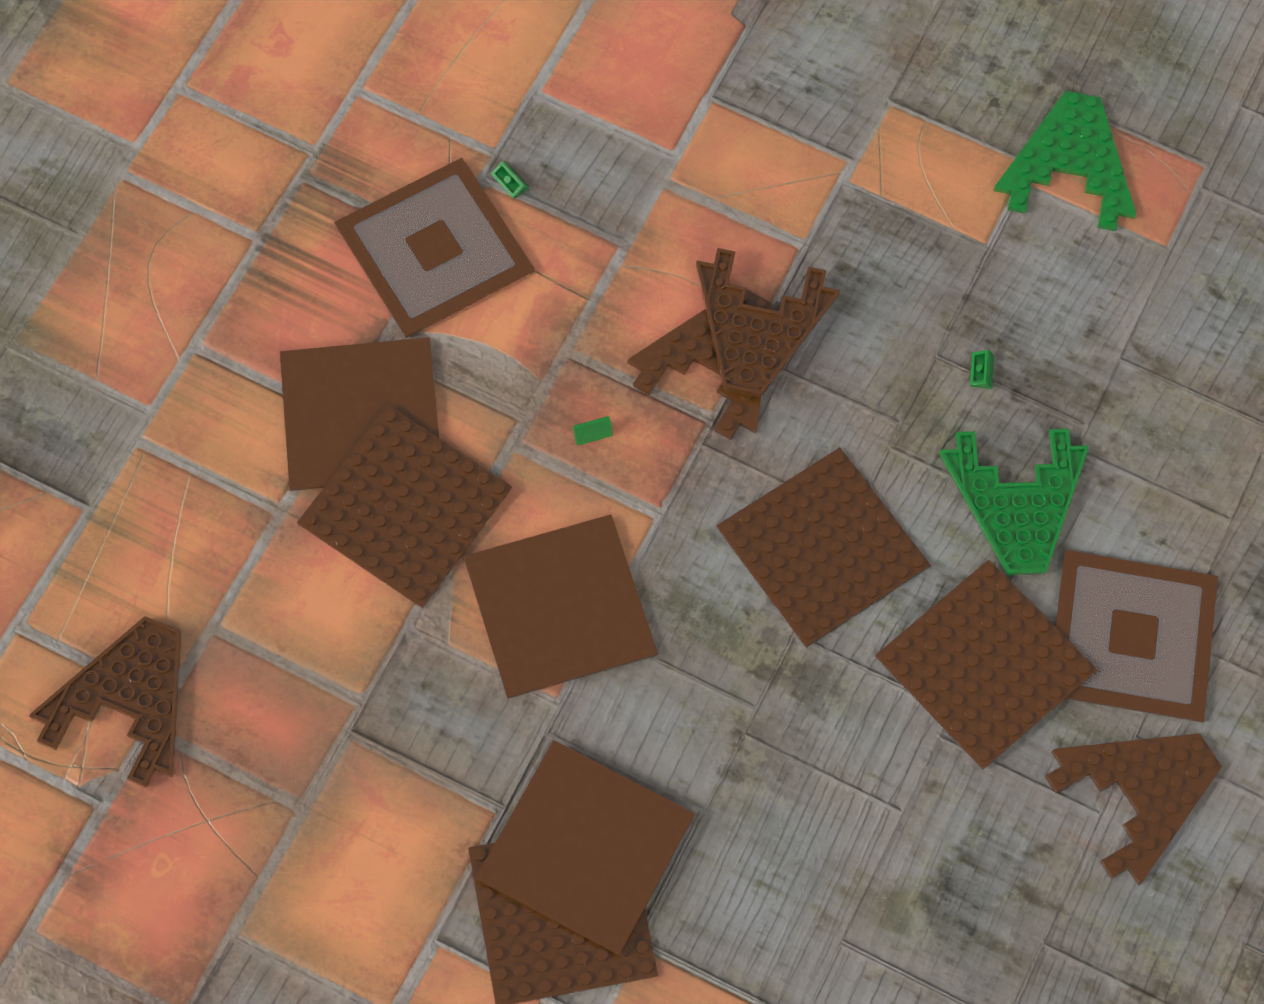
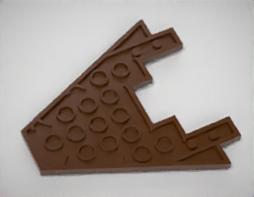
[696,248,840,397]
[628,289,772,440]
[29,616,181,788]
[1045,733,1222,886]

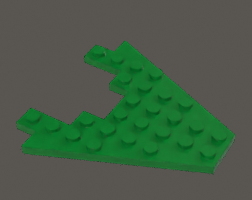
[994,91,1136,231]
[939,429,1089,575]

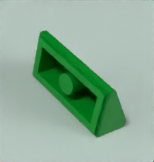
[491,161,530,199]
[970,350,994,389]
[573,416,613,446]

